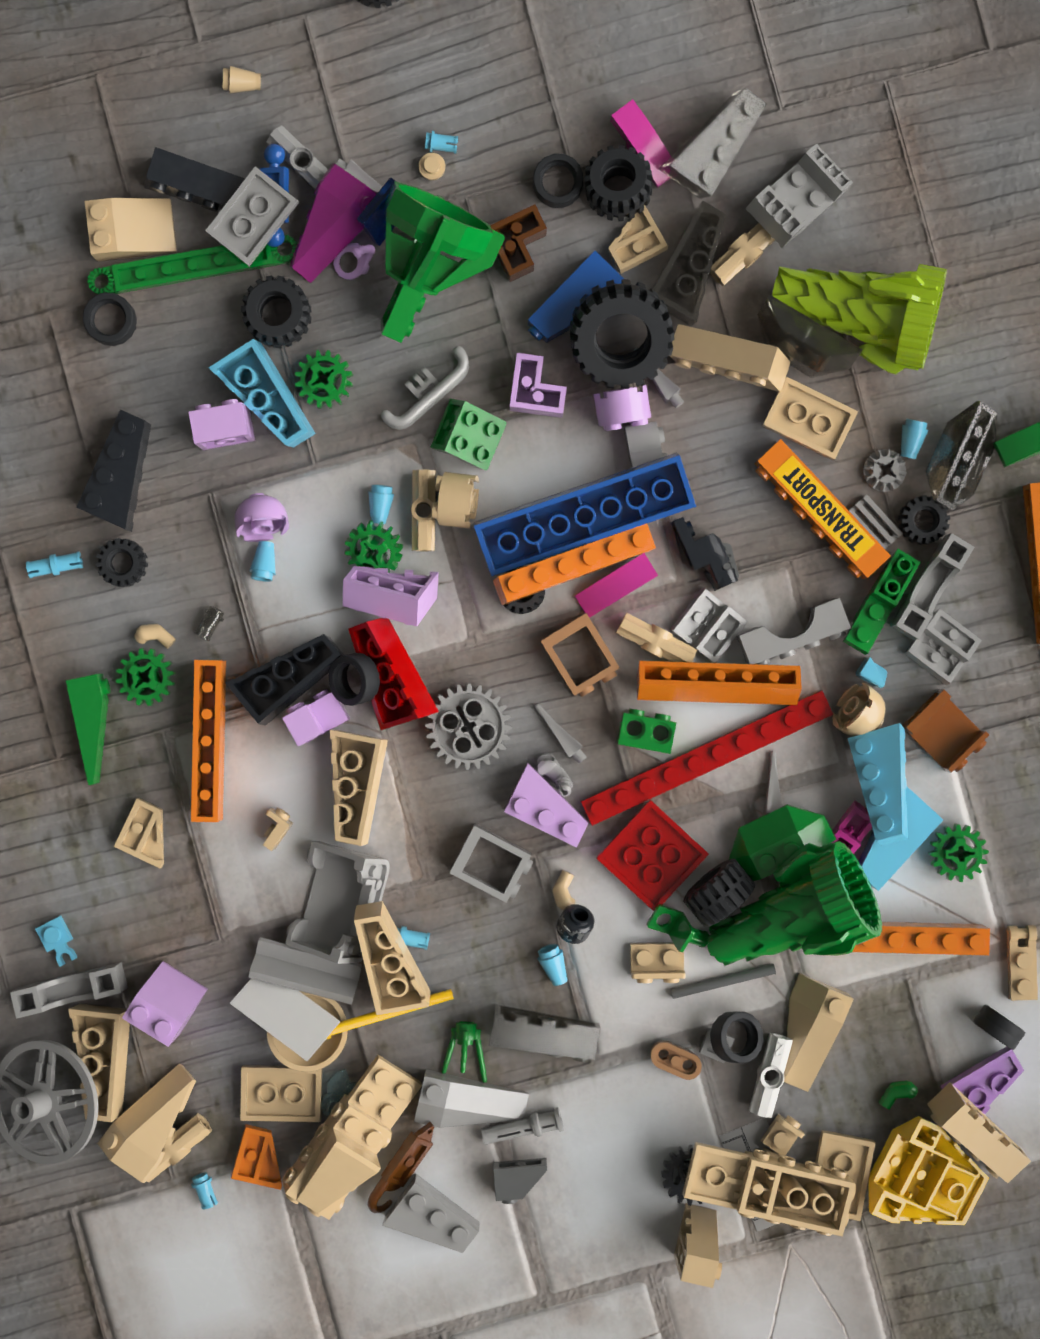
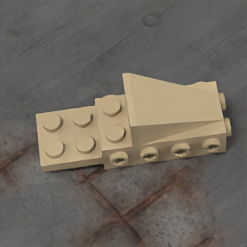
[283,1055,422,1220]
[682,1142,856,1237]

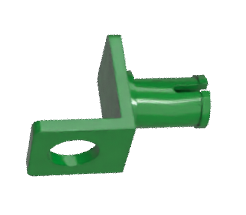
[647,904,709,952]

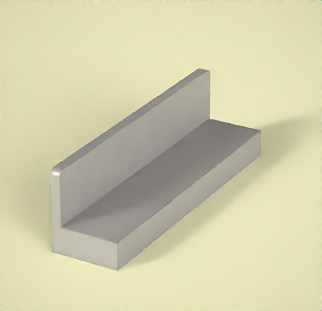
[249,937,362,1005]

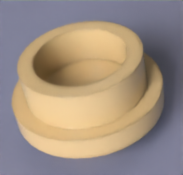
[419,153,445,180]

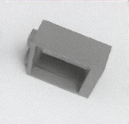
[450,824,533,903]

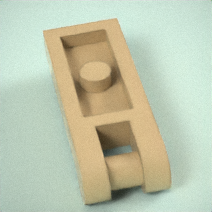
[1007,925,1038,1001]

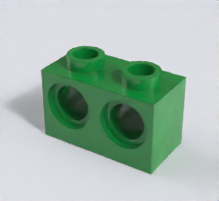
[617,708,677,754]

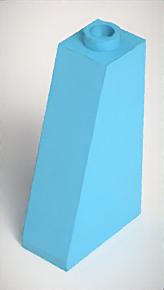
[858,787,943,891]

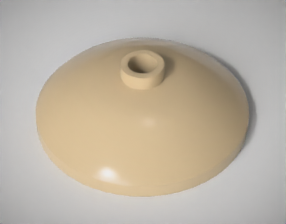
[267,991,348,1072]

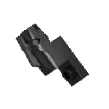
[671,517,739,591]

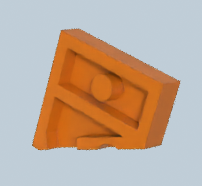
[231,1124,282,1190]

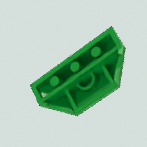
[729,804,836,881]

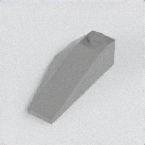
[414,1069,529,1128]

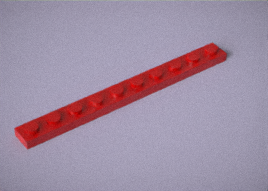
[581,690,834,826]

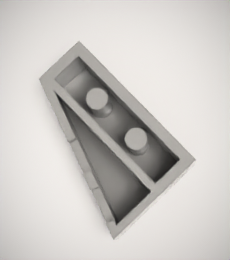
[382,1174,480,1253]

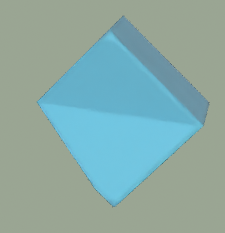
[855,657,887,688]

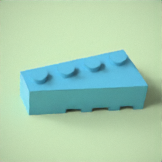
[208,339,316,448]
[848,723,908,846]

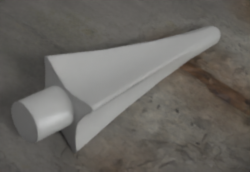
[336,159,390,199]
[634,347,684,408]
[535,704,587,764]
[763,751,783,814]

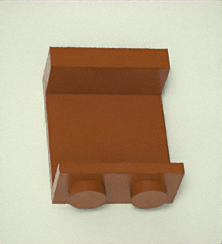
[902,689,989,773]

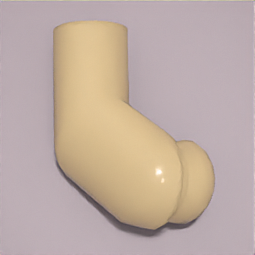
[134,624,176,649]
[552,870,575,910]

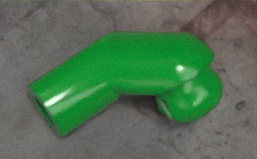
[878,1080,918,1110]

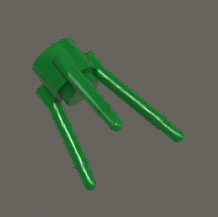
[441,1021,487,1083]

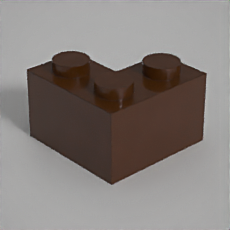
[490,204,547,282]

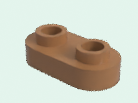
[650,1040,702,1080]

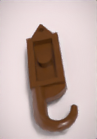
[367,1122,434,1213]

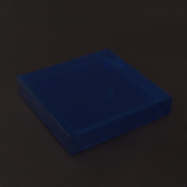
[357,178,397,246]

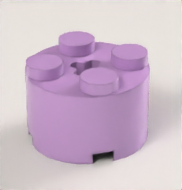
[593,385,651,431]

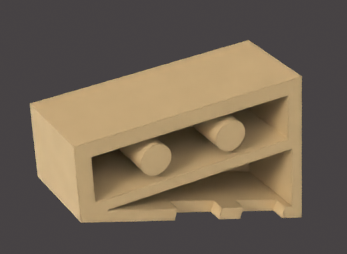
[674,1203,722,1288]

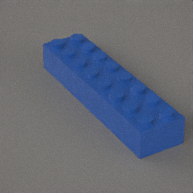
[474,452,696,577]

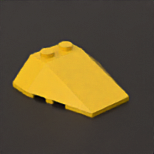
[868,1116,989,1225]

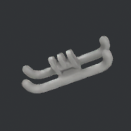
[381,346,469,430]

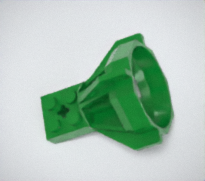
[380,181,505,343]

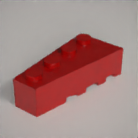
[348,618,439,730]

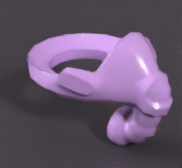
[333,243,375,280]

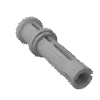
[481,1107,564,1145]

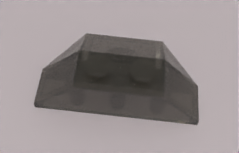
[757,295,863,378]
[925,401,997,511]

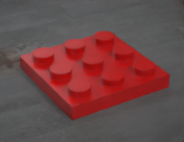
[596,799,709,911]

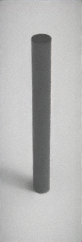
[670,964,776,999]

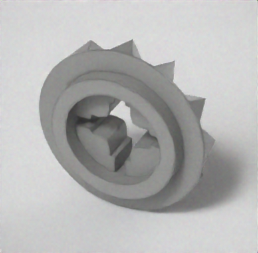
[863,449,907,492]

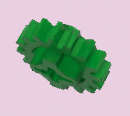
[295,350,353,409]
[344,520,403,573]
[116,648,176,706]
[928,823,989,882]

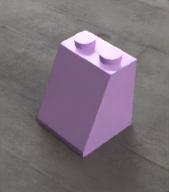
[122,961,208,1047]

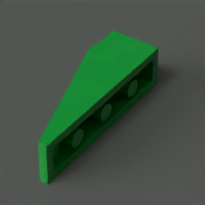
[66,674,111,786]

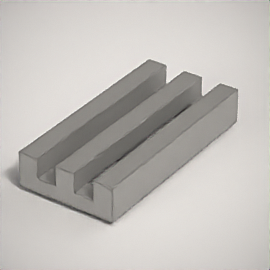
[848,494,903,549]

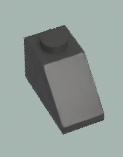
[493,1158,547,1204]

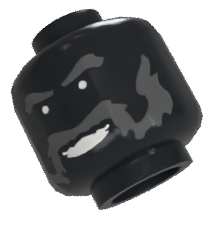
[556,904,595,944]

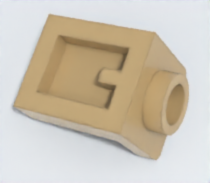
[263,807,293,851]
[761,1114,804,1155]

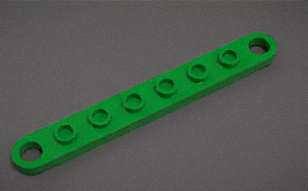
[87,235,297,295]

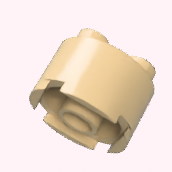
[432,472,479,529]

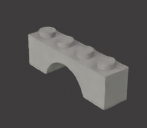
[890,533,975,640]
[737,598,851,665]
[10,962,128,1019]

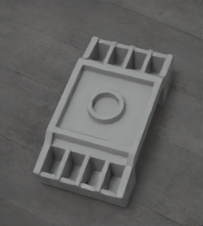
[746,144,853,248]

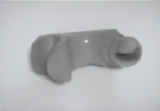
[537,753,573,797]

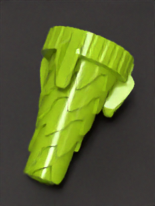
[770,264,947,375]

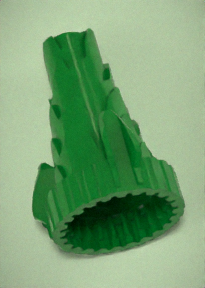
[707,841,882,966]

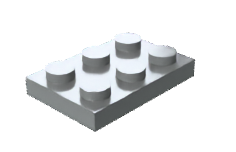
[205,166,299,267]

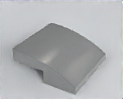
[670,587,747,663]
[904,608,982,686]

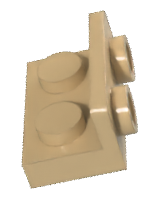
[630,942,685,983]

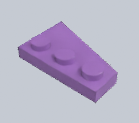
[940,1046,1024,1114]

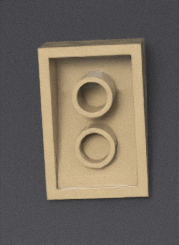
[85,198,177,262]

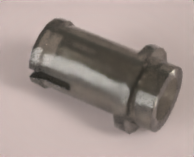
[194,606,225,641]

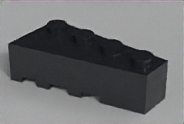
[144,147,245,212]
[76,409,151,532]
[225,634,344,726]

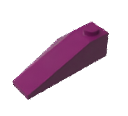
[290,163,384,283]

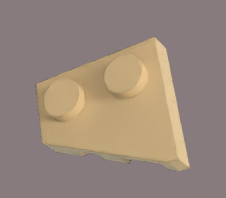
[608,205,668,274]
[114,798,164,868]

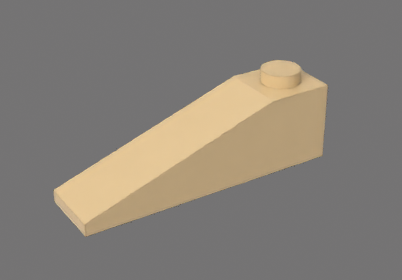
[784,973,854,1092]
[97,1064,196,1183]

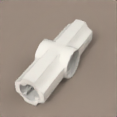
[749,1033,793,1118]

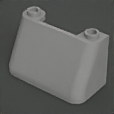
[285,841,390,964]

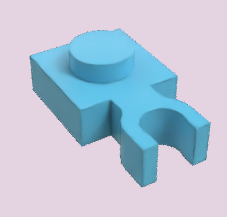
[35,916,78,967]

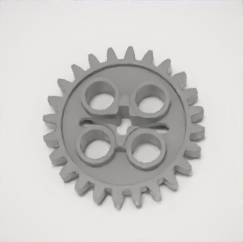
[425,683,512,770]

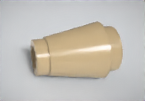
[223,66,261,94]

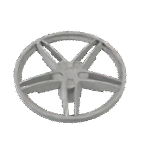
[0,1040,98,1164]

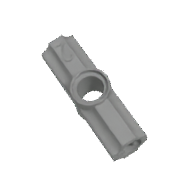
[266,125,328,190]

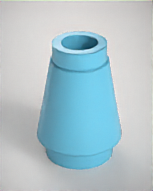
[900,419,929,459]
[368,485,395,524]
[249,541,276,582]
[538,944,568,986]

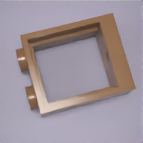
[540,613,620,697]

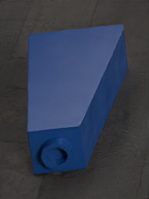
[528,251,624,343]

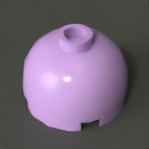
[235,493,289,542]

